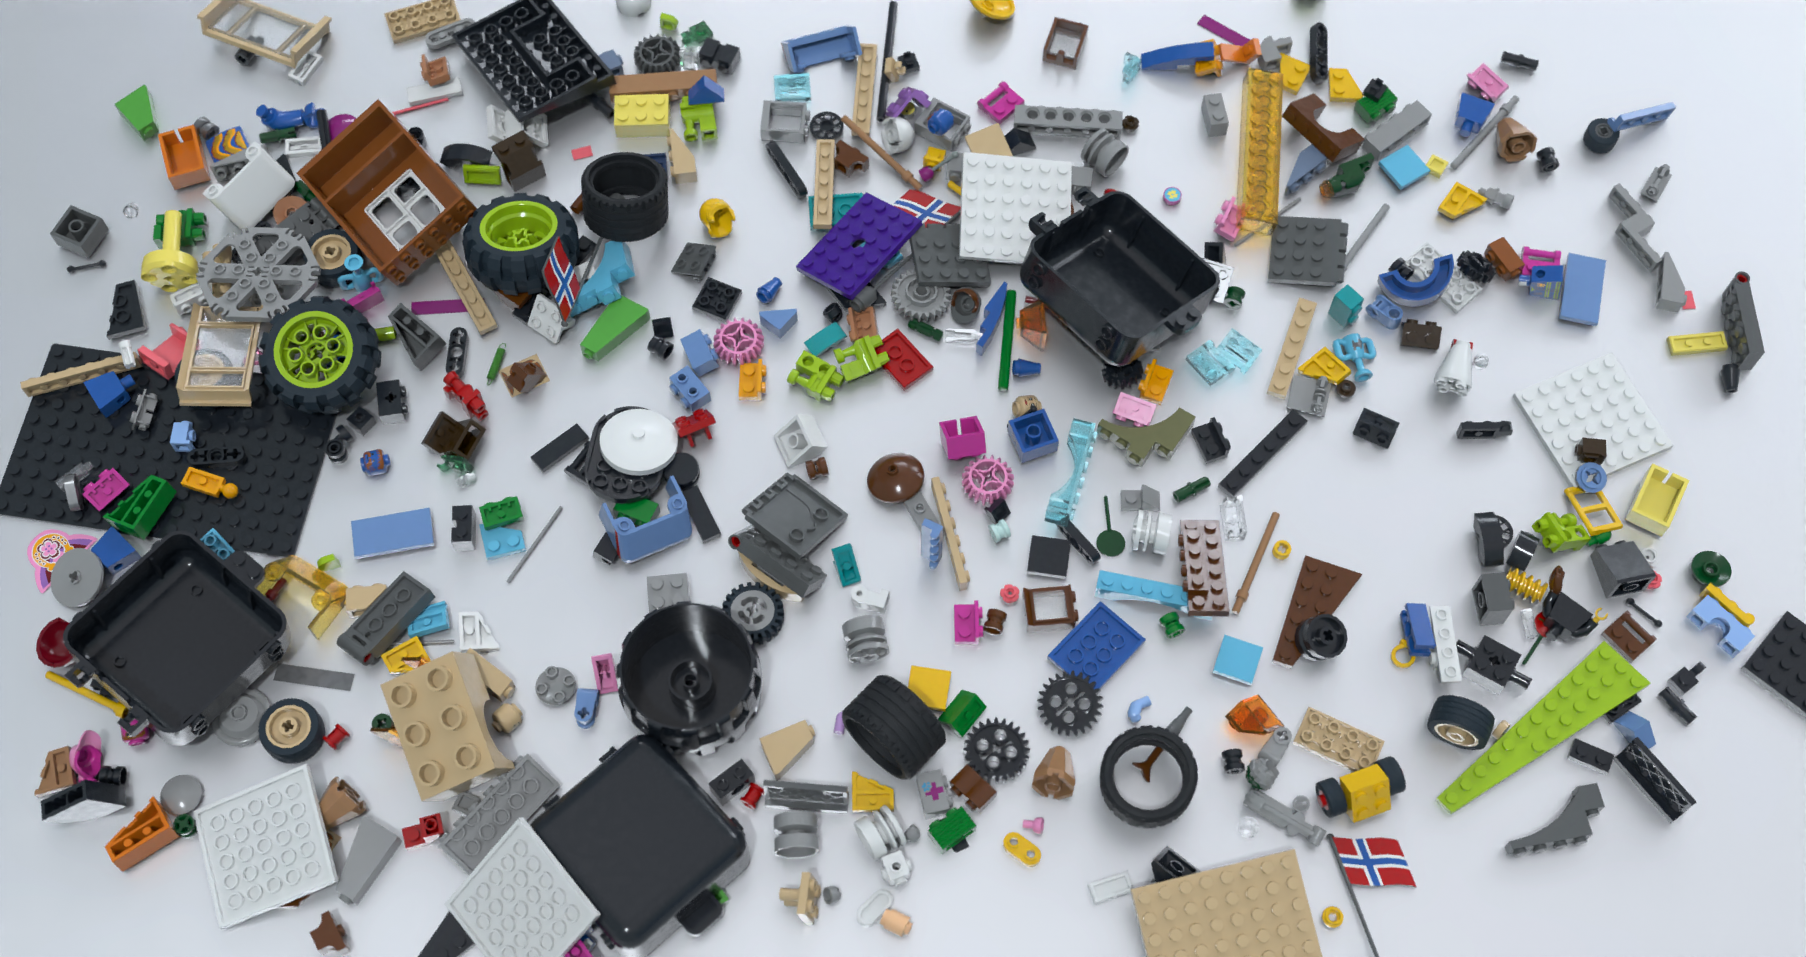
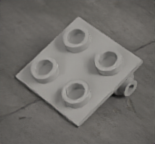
[1287,375,1331,417]

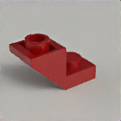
[402,813,444,850]

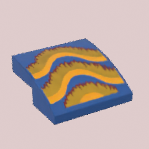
[205,126,250,163]

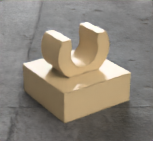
[884,57,906,83]

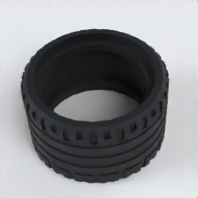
[581,152,669,242]
[842,675,946,779]
[1099,725,1198,828]

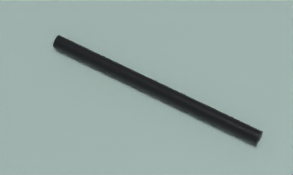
[876,1,898,122]

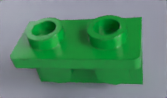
[479,496,524,531]

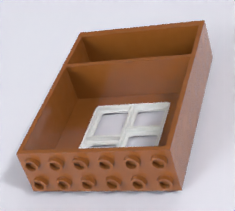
[297,99,478,286]

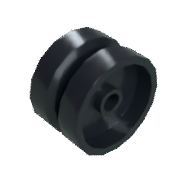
[1295,614,1348,661]

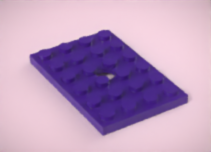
[796,192,923,300]

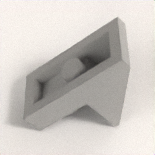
[1120,484,1160,511]

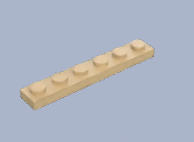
[851,43,877,136]
[813,139,835,229]
[435,240,498,335]
[1267,297,1317,400]
[20,352,143,397]
[931,477,970,591]

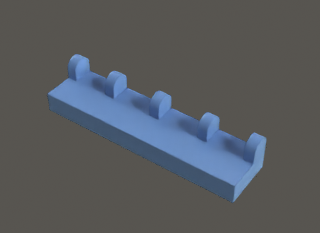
[1607,102,1676,132]
[921,518,943,569]

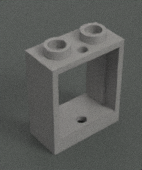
[915,97,971,152]
[760,100,810,143]

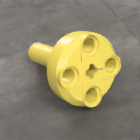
[141,210,199,292]

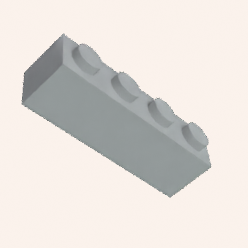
[1362,100,1432,162]

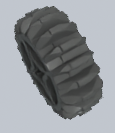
[633,33,682,74]

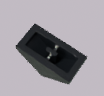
[1004,128,1036,156]

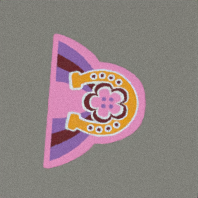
[27,529,97,594]

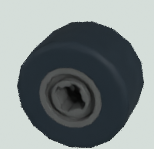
[1583,118,1620,154]

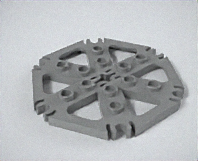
[196,227,321,322]

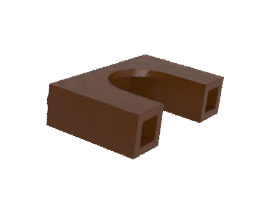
[1282,93,1365,163]

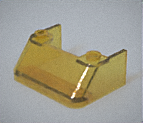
[256,555,348,640]

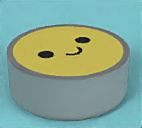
[899,101,916,119]

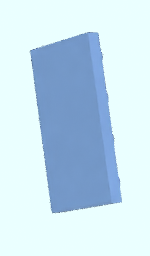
[1559,253,1606,326]
[351,508,435,559]

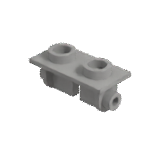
[1640,164,1672,202]
[130,389,158,431]

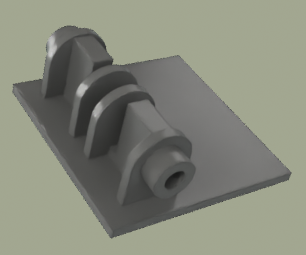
[671,242,716,282]

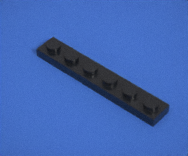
[512,235,596,326]
[1218,409,1308,499]

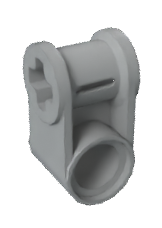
[1257,727,1292,766]

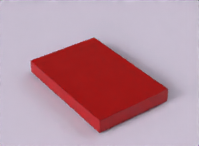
[874,328,934,391]

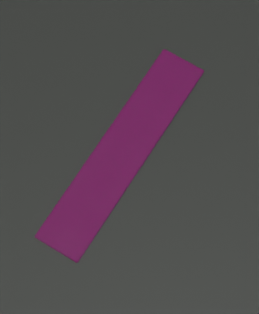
[1197,14,1250,46]
[411,298,484,315]

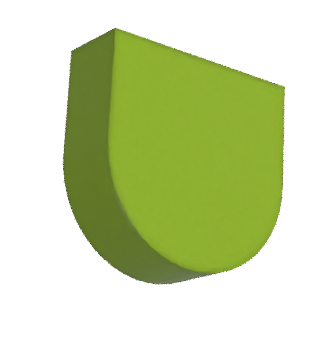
[660,13,678,31]
[317,554,341,571]

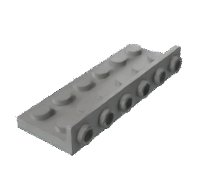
[438,753,560,875]

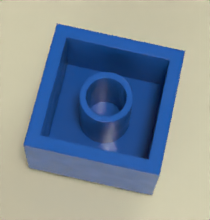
[1007,409,1059,463]

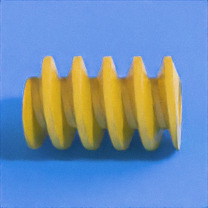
[1506,567,1548,604]

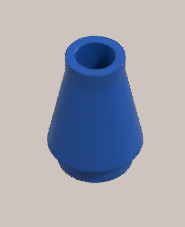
[756,277,782,303]
[1012,358,1041,377]

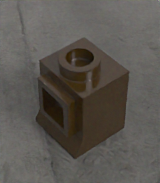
[1574,437,1607,465]

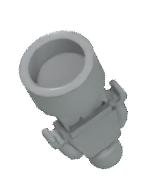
[1478,188,1514,210]

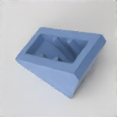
[759,308,798,339]
[1613,711,1656,751]

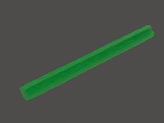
[998,290,1017,391]

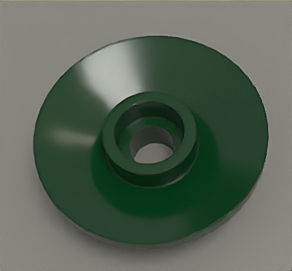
[1691,551,1732,587]

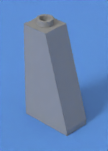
[335,815,402,905]

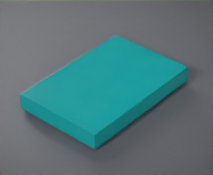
[808,193,863,230]

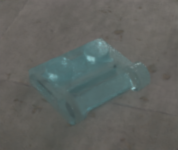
[774,73,811,102]
[1214,328,1262,375]
[1186,340,1236,386]

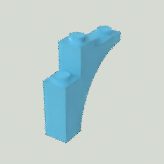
[570,240,635,317]

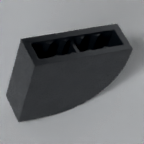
[41,780,127,823]

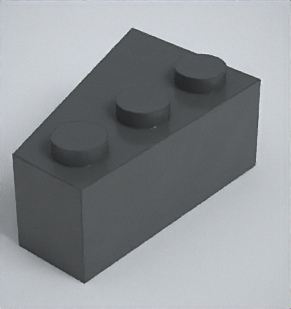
[388,303,446,371]

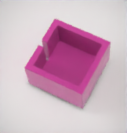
[939,416,986,460]

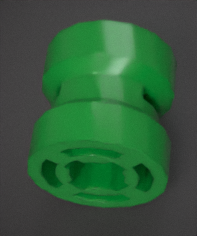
[1159,612,1185,639]

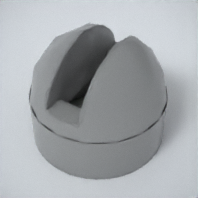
[1293,795,1310,812]
[904,824,920,842]
[823,886,841,904]

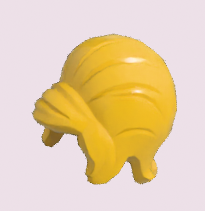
[699,198,736,238]

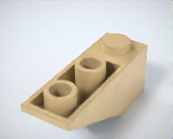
[667,128,698,184]

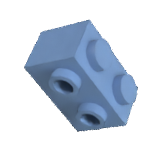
[680,329,719,377]
[669,365,711,412]

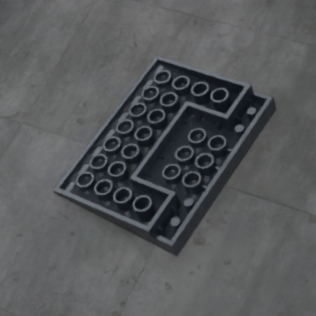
[451,0,616,123]

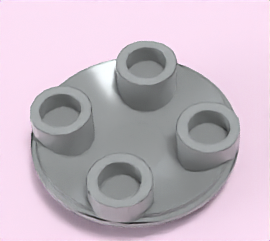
[535,666,576,705]
[160,775,204,815]

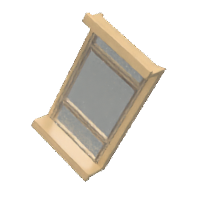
[197,0,332,68]
[176,303,263,406]

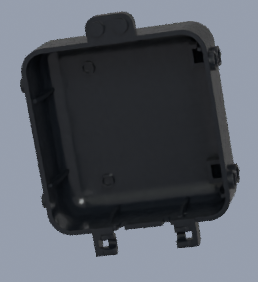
[1020,186,1220,367]
[63,530,291,746]
[530,734,750,957]

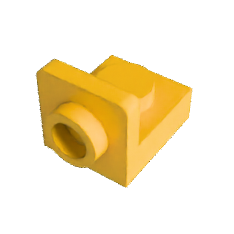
[923,146,946,172]

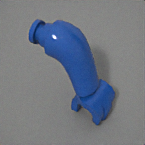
[256,102,325,130]

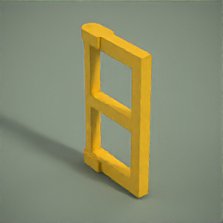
[1564,487,1623,536]

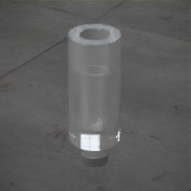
[945,328,983,343]
[54,461,94,492]

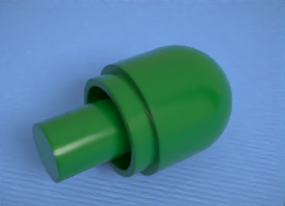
[1586,531,1612,547]

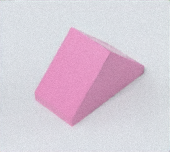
[591,653,618,694]

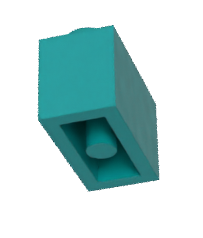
[1328,284,1364,328]

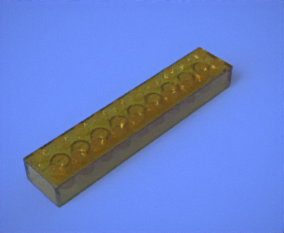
[1236,68,1283,235]

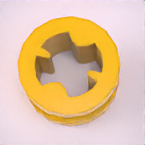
[1272,540,1291,560]

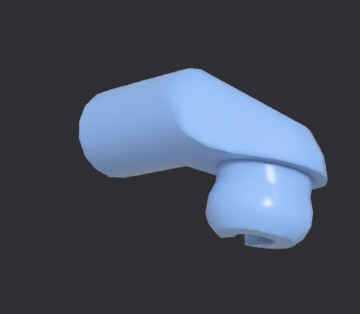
[1128,696,1151,723]

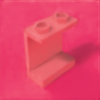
[138,323,201,380]

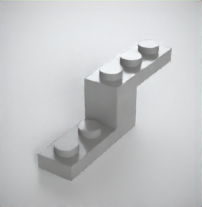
[1609,183,1662,272]

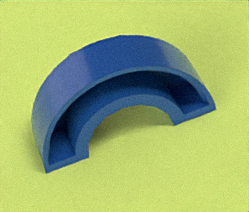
[1377,254,1454,307]

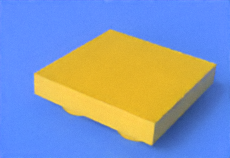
[908,665,951,712]

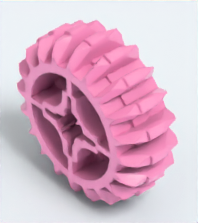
[713,317,764,366]
[962,454,1014,506]

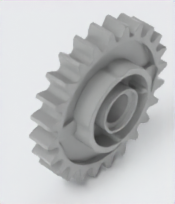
[891,268,951,322]

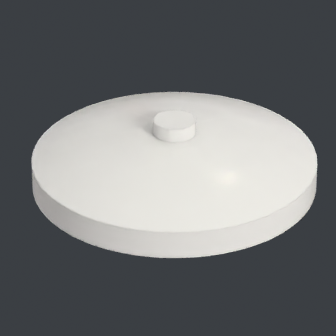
[600,409,678,475]

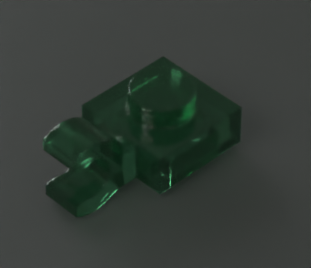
[681,21,713,46]
[437,455,474,474]

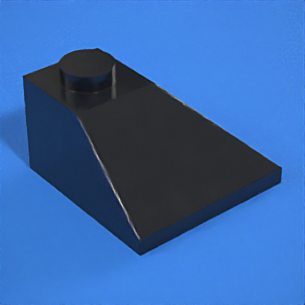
[1151,846,1201,883]

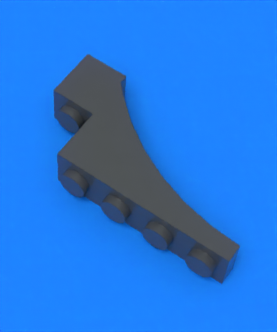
[1505,783,1605,856]

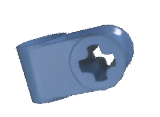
[1366,294,1403,330]
[574,688,599,729]

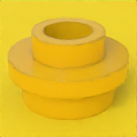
[1322,906,1344,928]

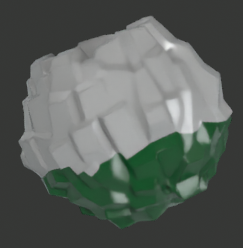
[1245,758,1279,791]

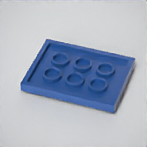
[1047,601,1146,689]

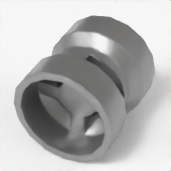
[194,116,220,140]

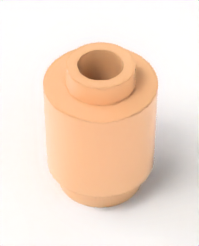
[880,909,913,937]

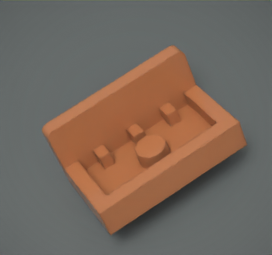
[420,54,451,87]
[846,306,878,342]

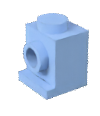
[170,421,196,452]

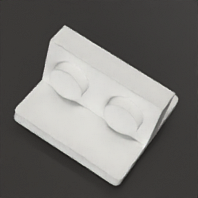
[528,294,575,343]

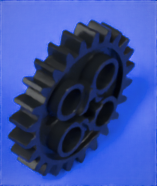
[1037,670,1104,737]
[963,717,1030,784]

